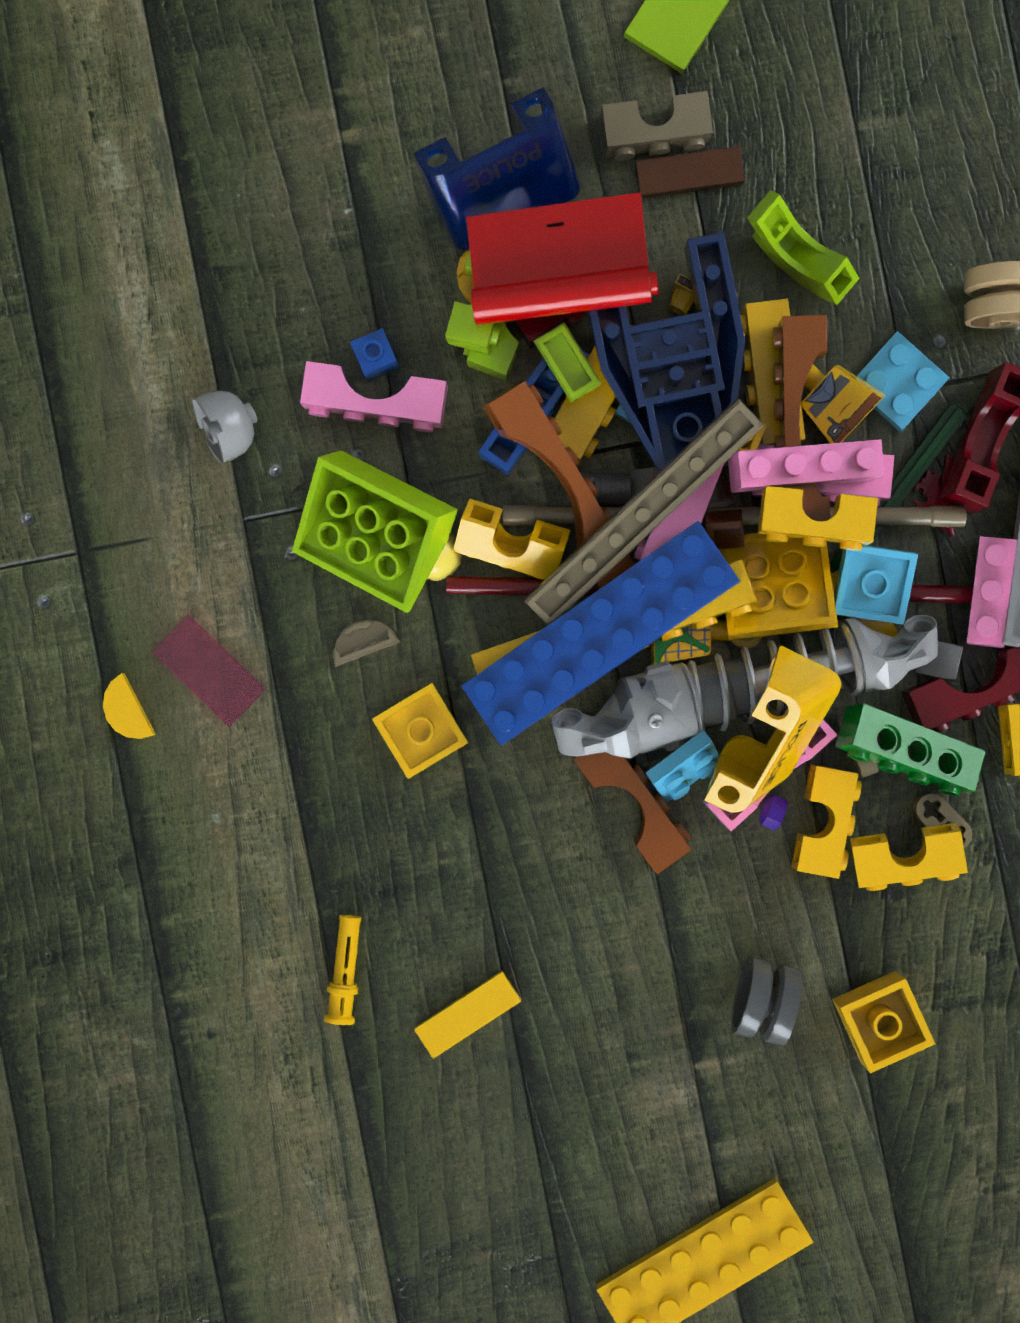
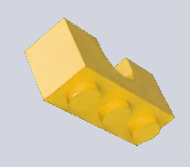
[757,486,878,551]
[453,498,570,580]
[791,764,862,879]
[850,823,968,891]

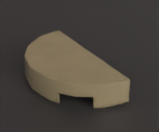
[333,620,401,667]

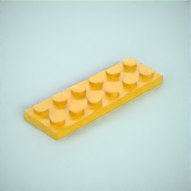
[596,1178,814,1323]

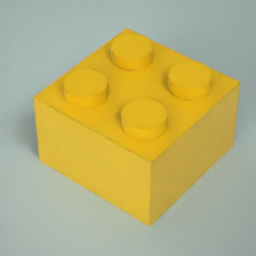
[832,971,935,1073]

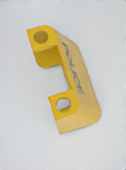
[704,645,841,812]

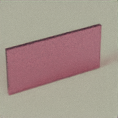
[153,616,266,727]

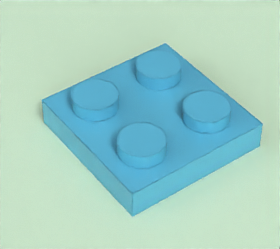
[857,331,950,432]
[834,545,918,625]
[646,730,719,803]

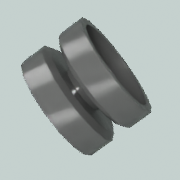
[731,956,803,1046]

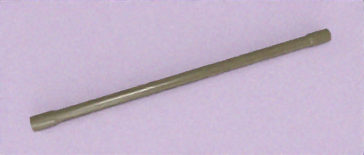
[503,505,967,527]

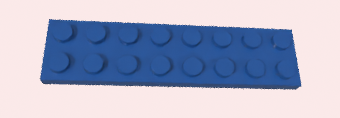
[461,521,741,745]

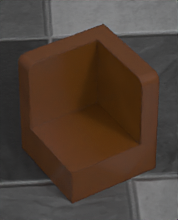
[706,509,744,549]

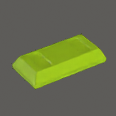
[533,322,602,403]

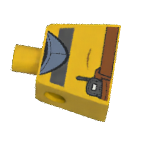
[801,364,886,443]

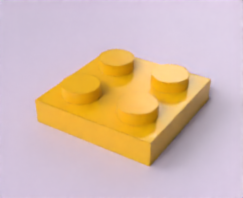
[372,683,469,779]

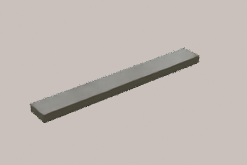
[524,398,764,625]

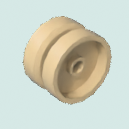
[964,261,1020,329]

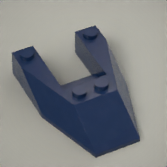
[587,232,745,471]

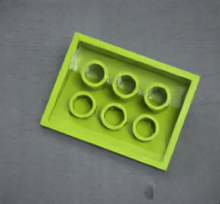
[292,450,458,613]

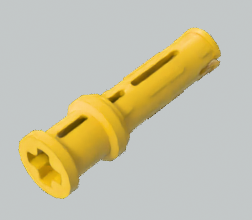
[323,915,361,1025]

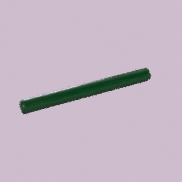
[830,404,967,574]

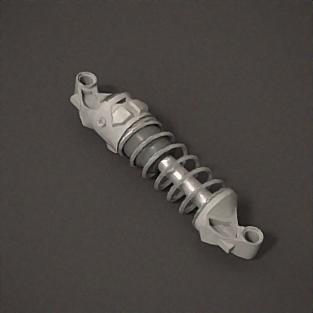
[552,615,939,758]

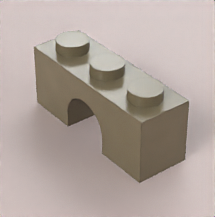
[600,91,713,161]

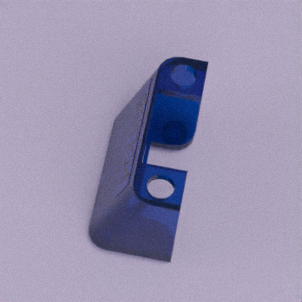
[413,87,581,251]

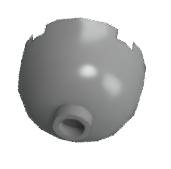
[192,390,257,464]

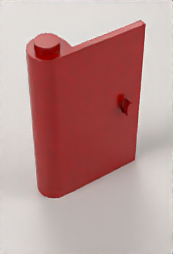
[466,192,659,325]

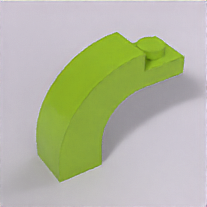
[747,190,860,305]

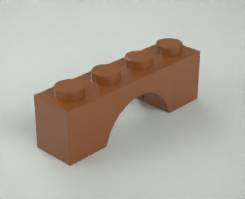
[573,752,691,875]

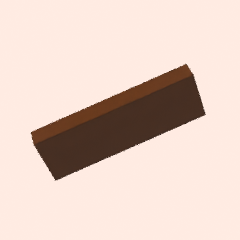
[635,146,745,198]

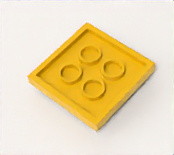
[719,533,838,640]

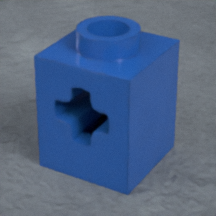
[350,328,400,382]

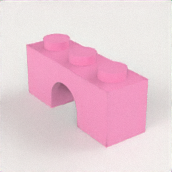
[967,536,1017,649]

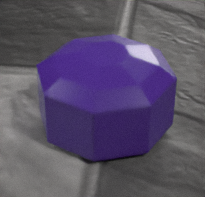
[759,794,788,831]

